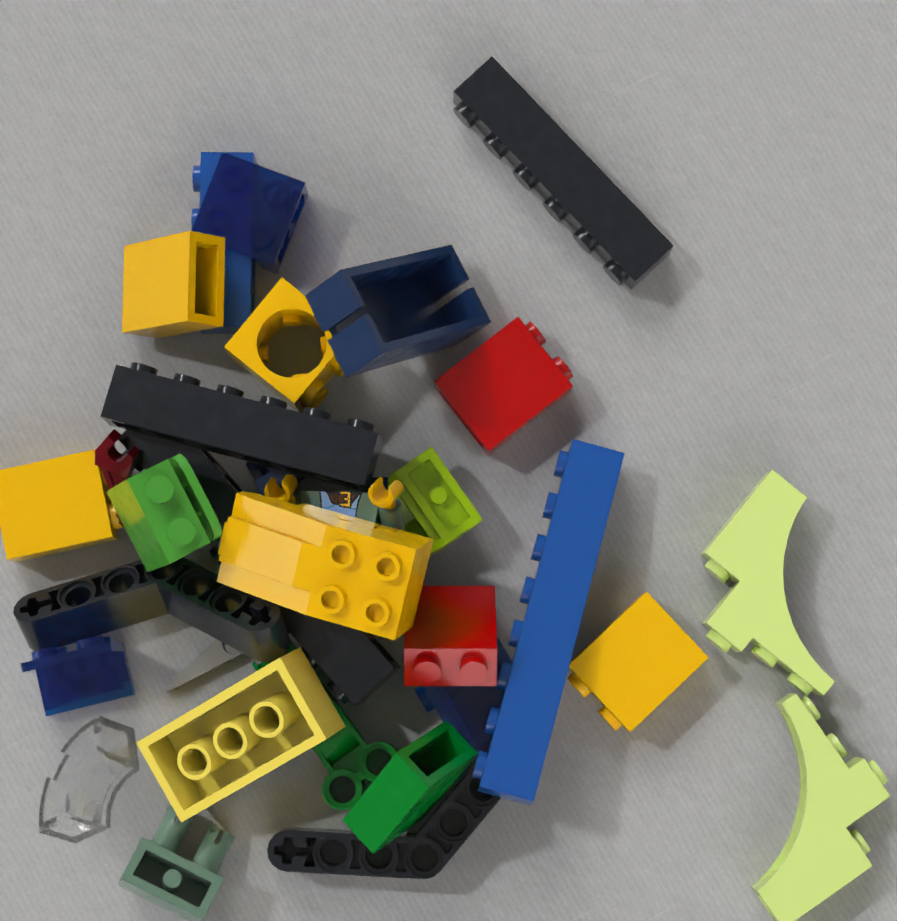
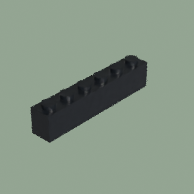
[453,57,673,290]
[100,362,383,493]

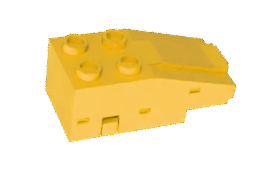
[217,491,434,640]

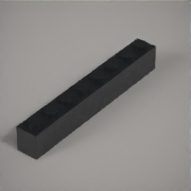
[118,430,401,705]

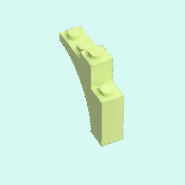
[700,469,835,697]
[751,693,890,921]

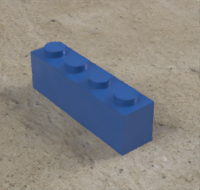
[191,152,258,334]

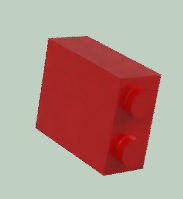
[434,317,573,456]
[404,586,497,686]

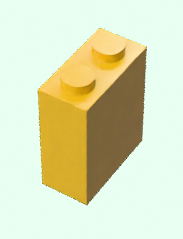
[122,231,225,338]
[0,449,124,562]
[566,591,709,732]

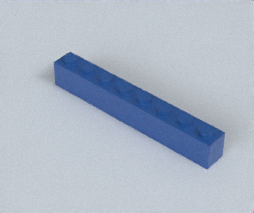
[472,439,625,805]

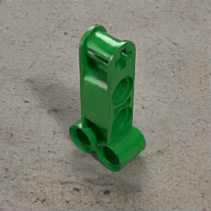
[252,639,398,810]

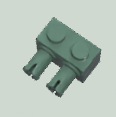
[119,805,235,921]

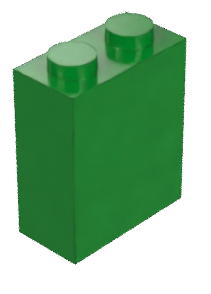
[342,720,478,854]

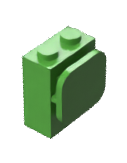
[107,454,222,572]

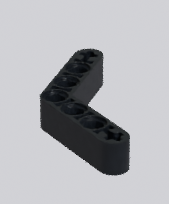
[13,557,291,662]
[267,746,501,879]

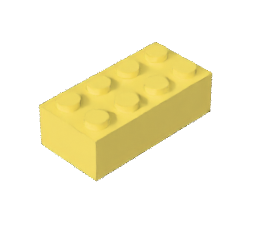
[136,647,346,822]

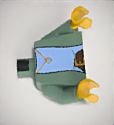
[264,474,405,531]

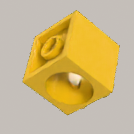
[224,278,344,413]

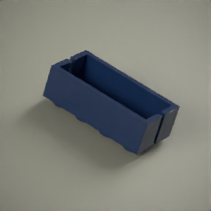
[305,245,491,378]

